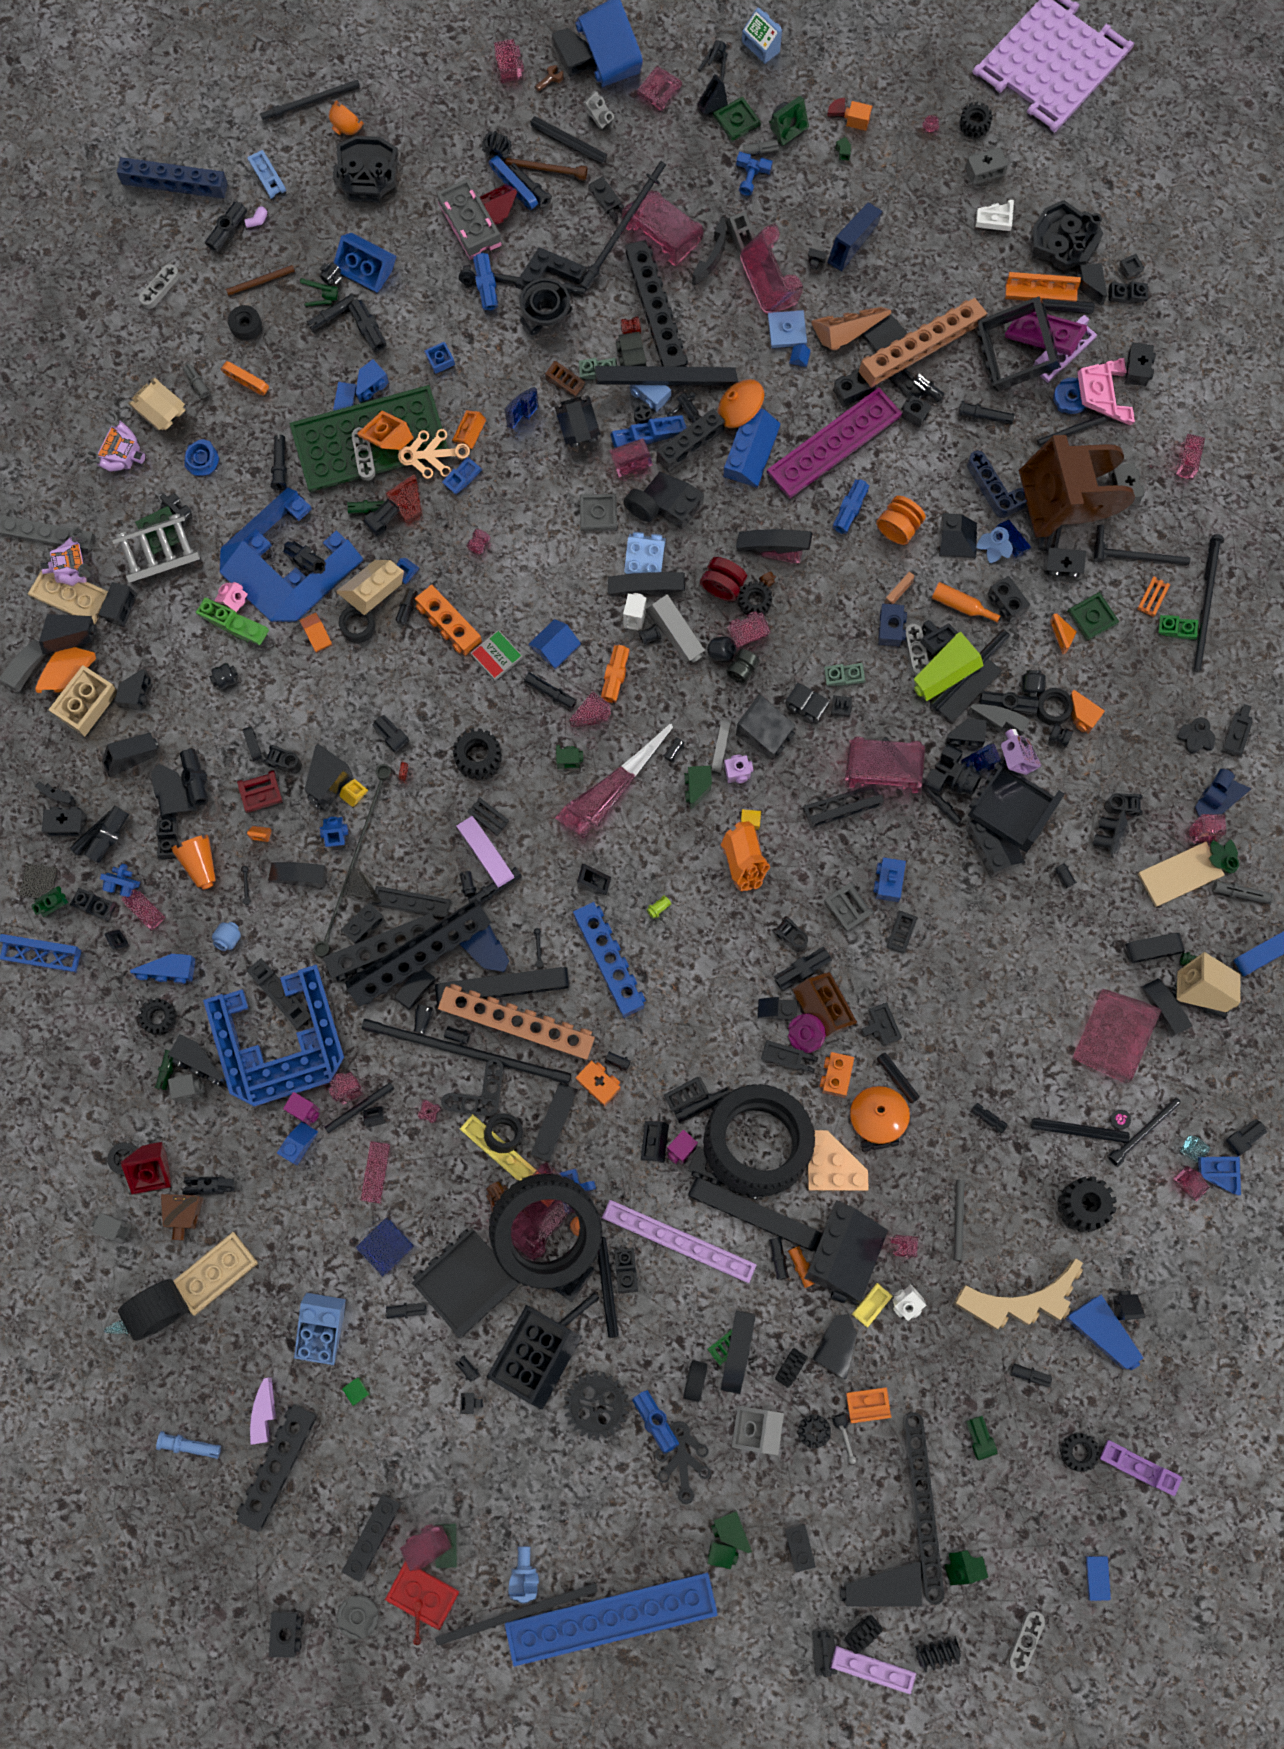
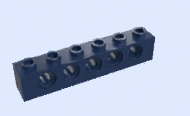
[116,157,228,199]

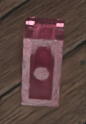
[569,691,611,727]

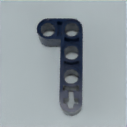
[967,451,1027,518]

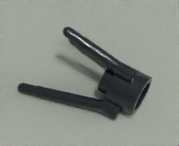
[698,40,728,81]

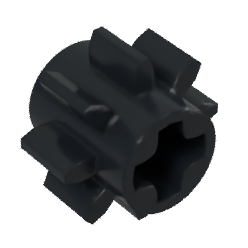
[320,262,342,285]

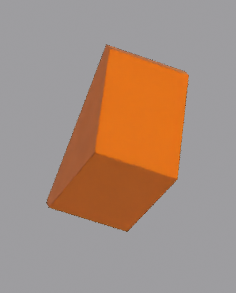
[299,612,332,652]

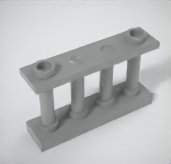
[112,513,200,583]

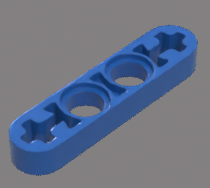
[489,156,538,210]

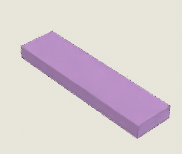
[829,1645,916,1695]

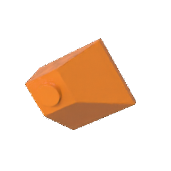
[357,410,413,450]

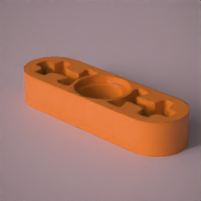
[221,361,269,396]

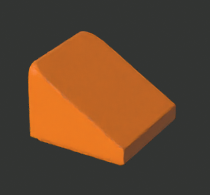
[247,826,271,842]

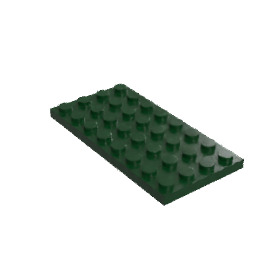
[289,385,448,492]

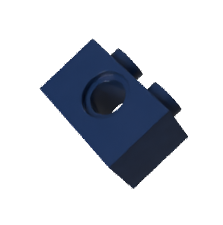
[878,603,907,647]

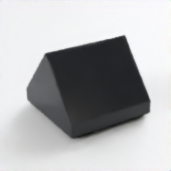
[363,1106,386,1128]

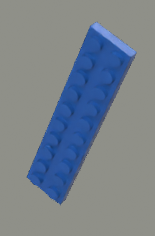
[504,1572,718,1667]

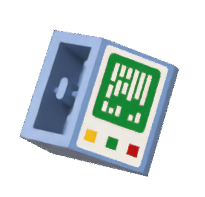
[742,7,782,64]

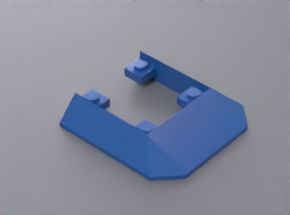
[220,487,363,622]
[203,964,344,1107]

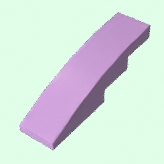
[456,816,514,888]

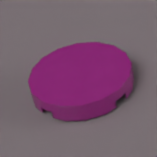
[788,1014,825,1053]

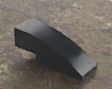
[268,862,327,887]
[1141,978,1193,1037]

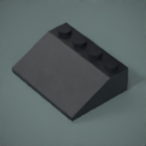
[804,1200,888,1303]
[487,1305,582,1410]

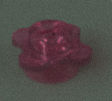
[418,1100,440,1123]

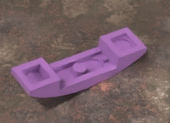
[1100,1440,1183,1497]

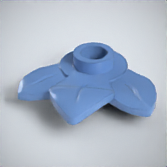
[977,527,1012,563]

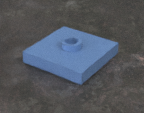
[768,310,807,348]

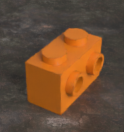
[819,1052,854,1098]

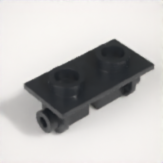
[812,1630,837,1677]

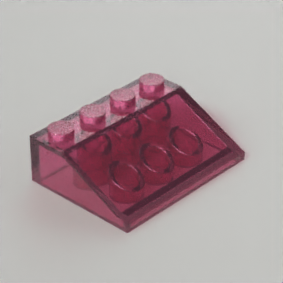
[1072,989,1161,1084]

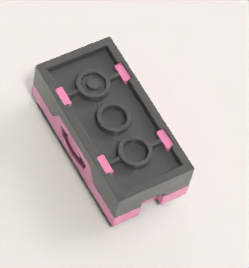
[437,178,502,260]

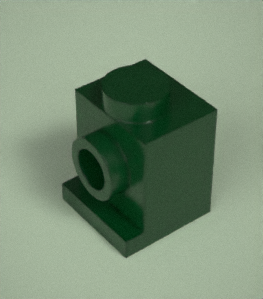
[556,745,583,769]

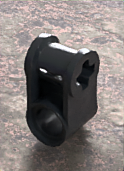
[263,745,302,774]
[1104,793,1143,817]
[772,916,808,952]

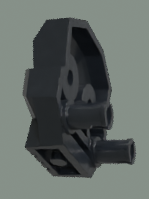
[333,136,399,203]
[1031,200,1103,271]

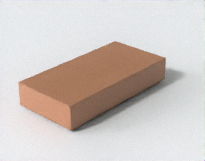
[884,572,914,604]

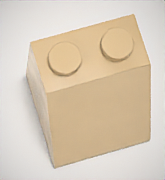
[1177,952,1241,1012]

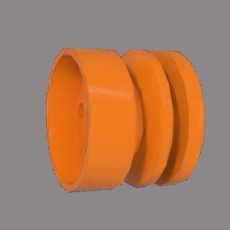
[876,495,926,545]

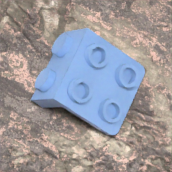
[624,532,666,574]

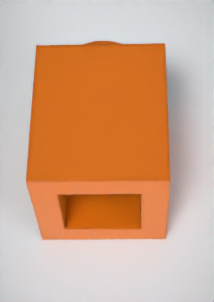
[844,101,872,131]

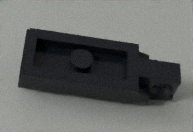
[1222,704,1253,757]

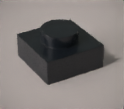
[1119,254,1144,278]

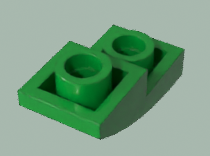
[1159,615,1199,640]

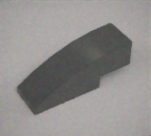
[0,639,48,692]
[968,704,1030,736]

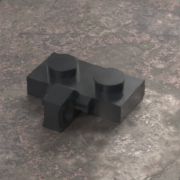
[920,620,958,655]
[860,1002,902,1046]

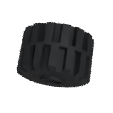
[1058,1176,1117,1233]

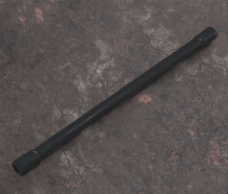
[361,1019,572,1085]

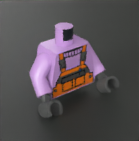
[86,412,145,472]
[40,527,91,586]

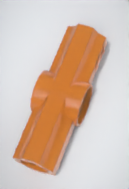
[601,645,629,703]

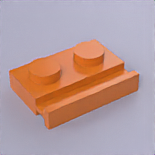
[846,1387,891,1423]

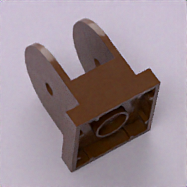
[1019,435,1135,537]

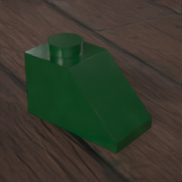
[711,1510,752,1554]
[706,1540,739,1569]

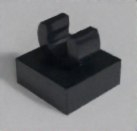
[808,248,827,270]
[831,695,852,717]
[460,1393,483,1414]

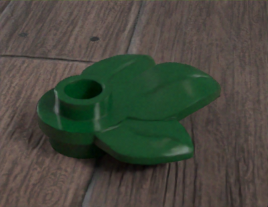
[1209,840,1239,874]

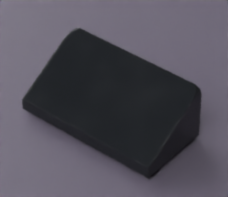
[640,1121,669,1163]

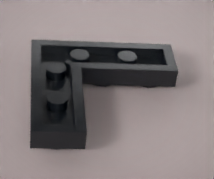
[516,247,587,290]

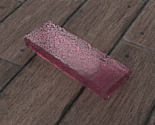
[360,1141,391,1204]

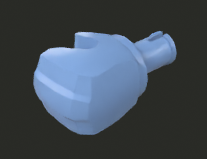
[508,1546,539,1604]

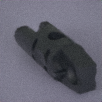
[182,1176,235,1195]

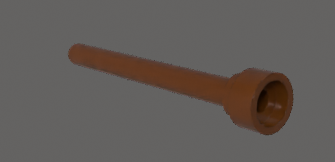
[504,158,588,181]

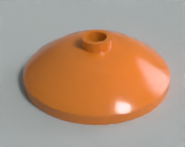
[717,379,764,428]
[850,1086,910,1144]

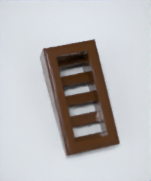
[545,361,585,398]

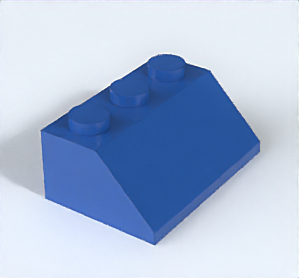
[334,233,397,292]

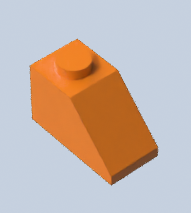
[1070,690,1105,734]

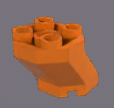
[720,821,770,891]

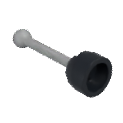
[832,1413,856,1464]

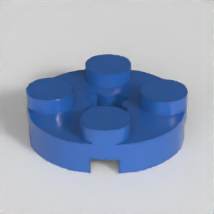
[1053,378,1086,414]

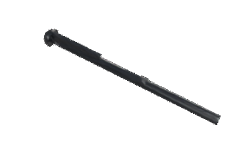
[1193,534,1224,672]

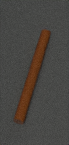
[226,265,295,296]

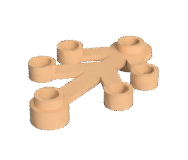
[398,429,470,479]

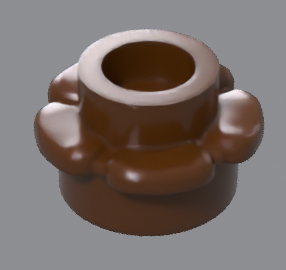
[759,572,776,587]

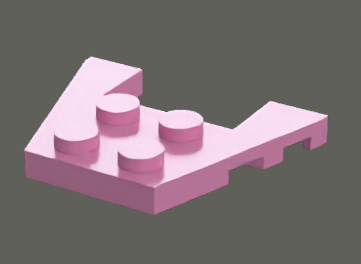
[1077,358,1135,425]

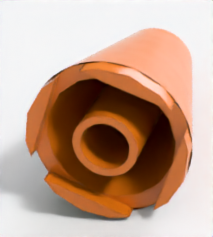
[171,835,216,890]

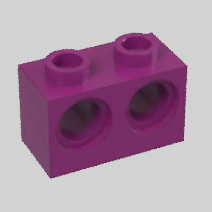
[283,1092,320,1126]
[667,1130,698,1165]

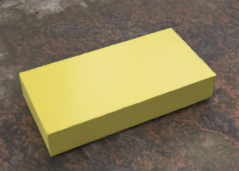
[851,1283,893,1328]

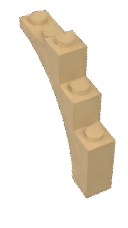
[953,1259,1083,1330]

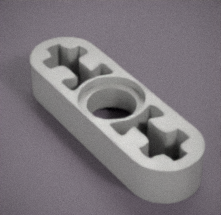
[139,264,180,309]
[352,427,375,481]
[905,624,929,676]
[711,719,731,773]
[1008,1610,1045,1672]

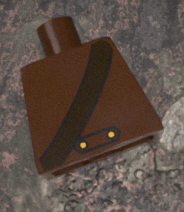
[161,1194,203,1241]

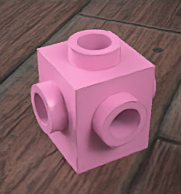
[214,582,248,612]

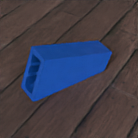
[1065,1295,1143,1371]

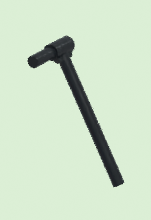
[1094,524,1190,565]

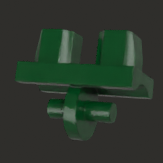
[31,886,69,918]

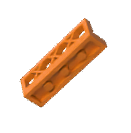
[1005,272,1081,301]

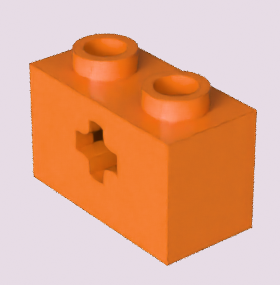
[576,1061,621,1107]

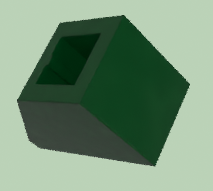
[684,766,712,808]

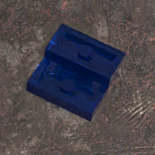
[504,387,539,430]
[356,1217,414,1277]

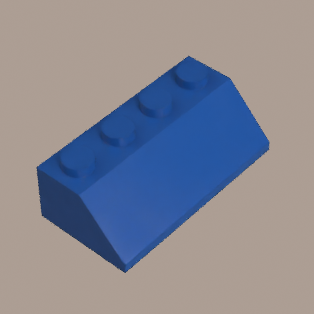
[723,408,781,488]

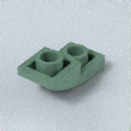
[579,358,617,379]
[824,663,866,686]

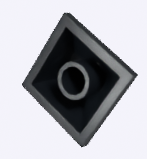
[939,513,977,558]

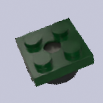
[769,96,809,146]

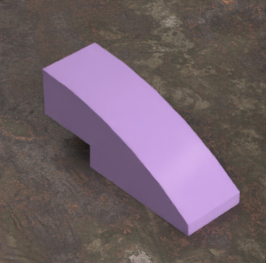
[250,1378,276,1445]

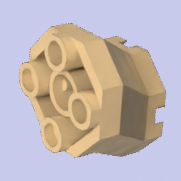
[128,378,185,430]

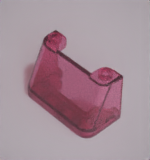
[622,190,703,266]
[740,223,803,313]
[845,737,925,793]
[511,1162,575,1261]

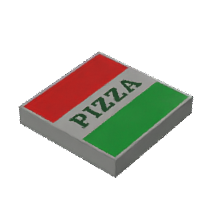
[470,630,523,681]

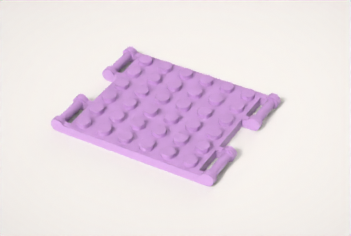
[972,0,1134,133]

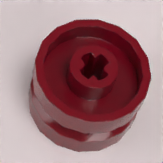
[700,557,747,601]

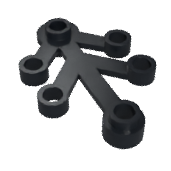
[655,1421,711,1504]

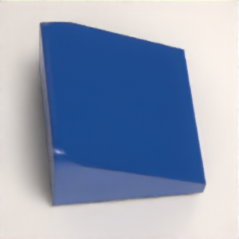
[397,558,419,584]

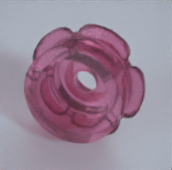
[922,115,940,132]

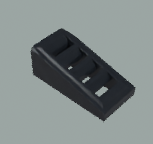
[886,910,918,953]
[664,1076,709,1112]

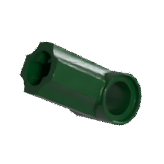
[965,1416,998,1461]

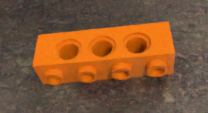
[415,584,482,657]

